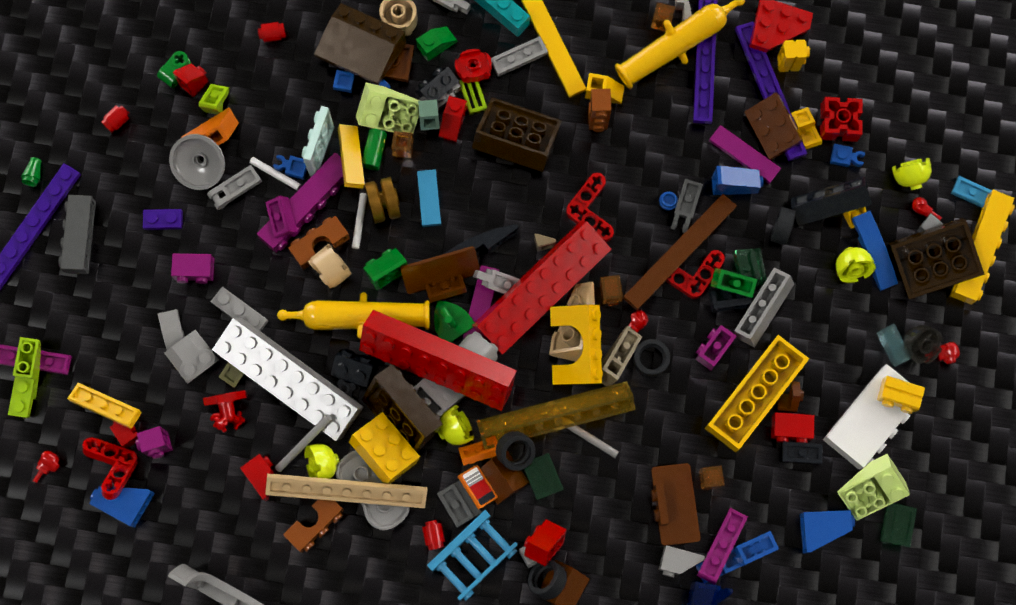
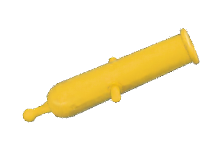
[615,0,745,89]
[277,292,430,339]

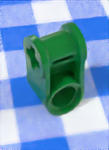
[157,51,191,88]

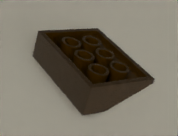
[314,3,406,85]
[472,97,562,172]
[889,218,985,299]
[362,364,443,453]

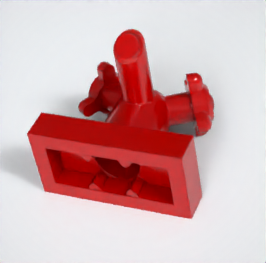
[203,390,247,433]

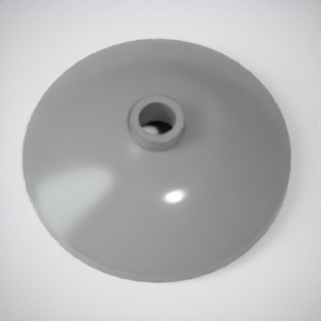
[169,134,225,190]

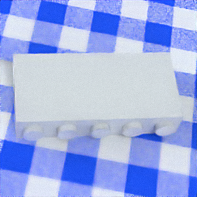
[823,364,910,470]

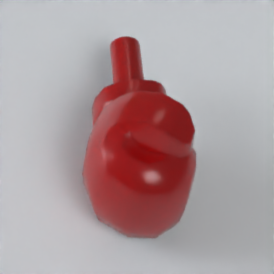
[912,197,942,220]
[628,310,649,333]
[925,342,960,364]
[33,451,60,483]

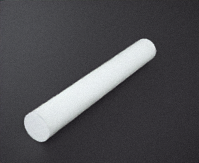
[249,157,301,191]
[352,193,367,249]

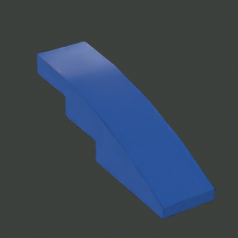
[851,211,898,291]
[695,531,779,583]

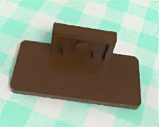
[400,246,480,303]
[651,463,700,546]

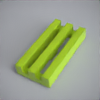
[459,79,487,116]

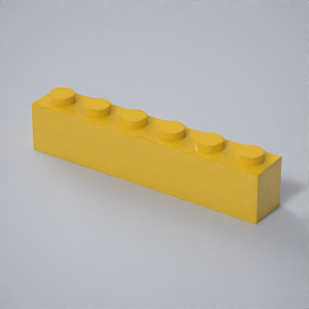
[950,190,1015,305]

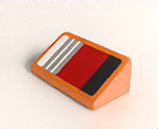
[458,465,498,510]

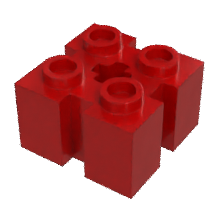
[820,97,863,142]

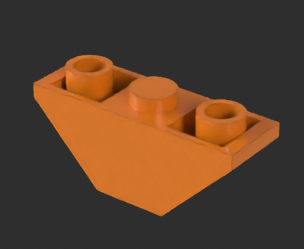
[181,107,239,146]

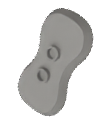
[336,450,410,530]

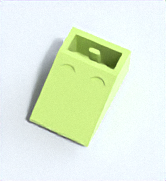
[356,83,420,136]
[837,454,910,521]

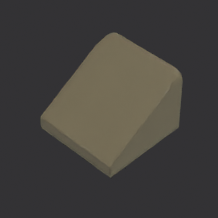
[534,234,556,251]

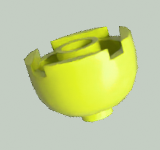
[892,158,932,190]
[835,247,876,283]
[438,405,474,445]
[304,444,339,479]

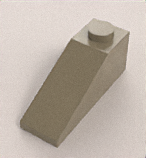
[601,325,642,387]

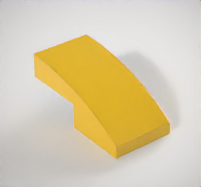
[791,107,822,149]

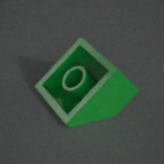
[364,248,408,291]

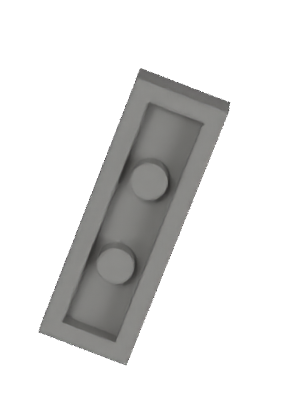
[491,36,548,77]
[210,287,268,332]

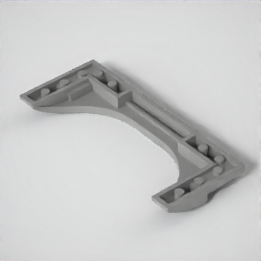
[168,564,264,605]

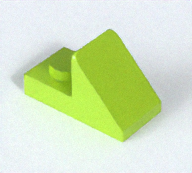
[199,84,229,115]

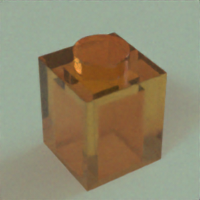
[651,2,675,31]
[391,131,414,158]
[599,275,623,306]
[699,465,724,490]

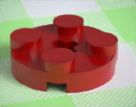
[455,49,492,83]

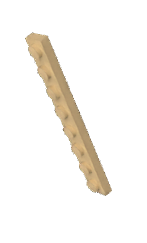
[265,473,427,508]

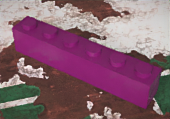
[257,153,344,253]

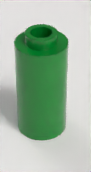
[362,128,387,171]

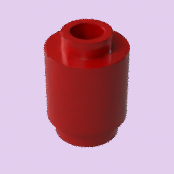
[258,22,286,43]
[101,105,129,133]
[422,520,445,550]

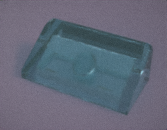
[877,324,911,367]

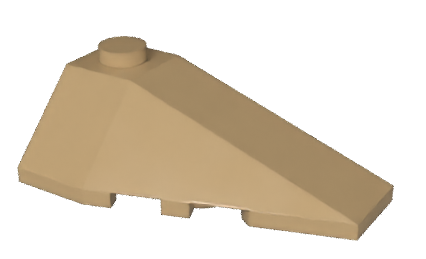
[549,282,595,362]

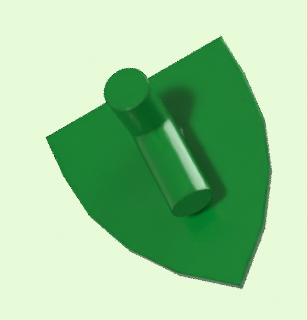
[434,301,475,342]

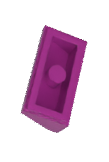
[265,196,297,238]

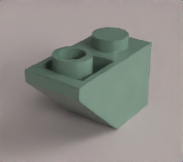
[418,99,440,131]

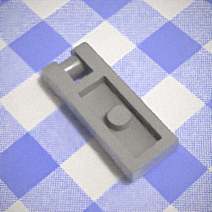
[207,165,262,210]

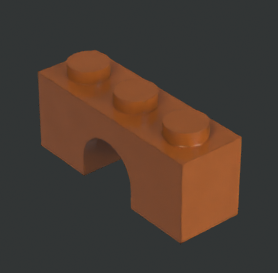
[588,89,611,132]
[288,216,350,270]
[283,499,344,553]

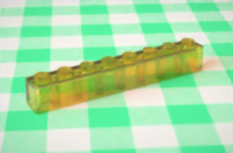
[477,381,635,450]

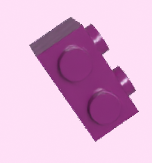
[171,253,214,284]
[695,325,736,370]
[135,426,173,459]

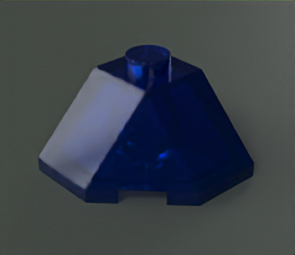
[688,582,733,605]

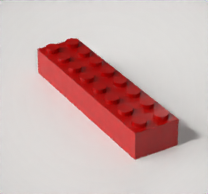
[472,221,612,355]
[359,310,517,411]

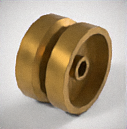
[365,177,401,224]

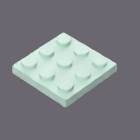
[302,106,334,177]

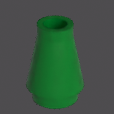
[21,157,42,187]

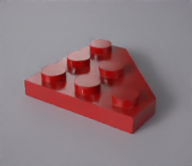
[749,0,813,53]

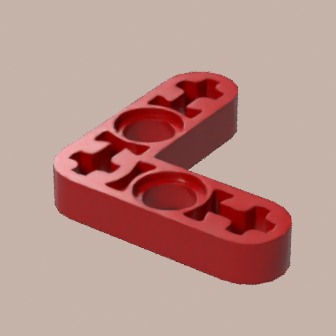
[566,173,614,242]
[666,250,725,299]
[82,437,137,500]

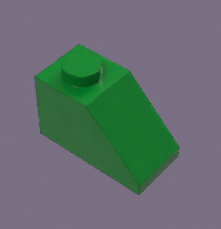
[416,26,458,62]
[710,268,758,298]

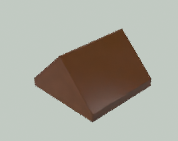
[480,451,530,505]
[541,560,590,605]

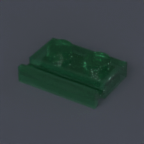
[732,248,767,287]
[524,453,563,501]
[880,504,917,548]

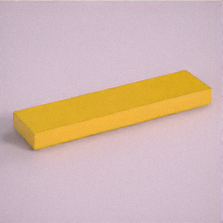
[338,124,365,189]
[67,383,142,429]

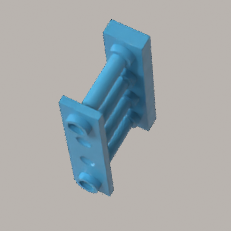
[427,510,518,601]

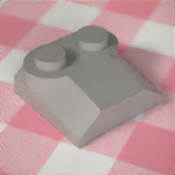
[164,329,219,384]

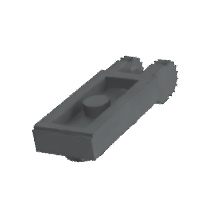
[671,179,703,233]

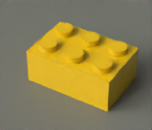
[349,412,420,484]

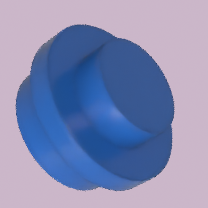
[659,192,678,210]

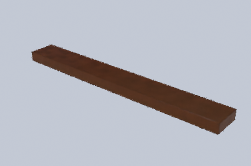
[623,194,737,311]

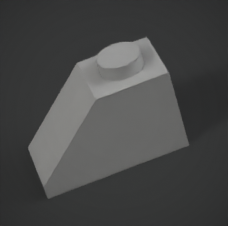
[659,545,705,578]

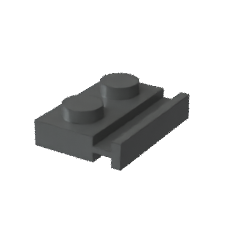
[437,480,482,528]

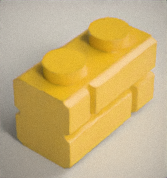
[777,40,810,72]
[877,376,925,414]

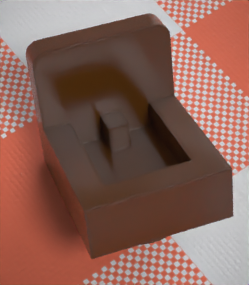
[777,381,804,412]

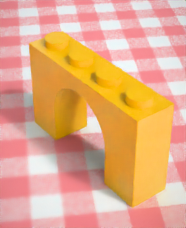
[550,305,603,385]

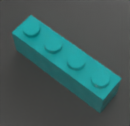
[474,0,530,37]

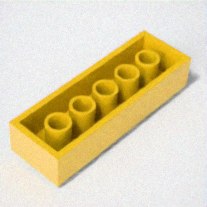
[705,335,809,452]

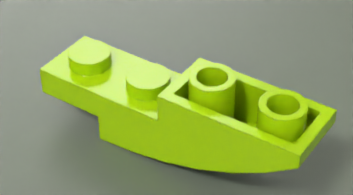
[8,337,41,418]

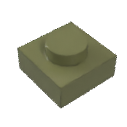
[219,362,244,388]

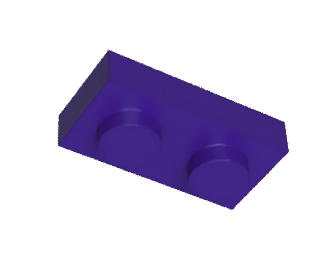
[143,209,183,230]

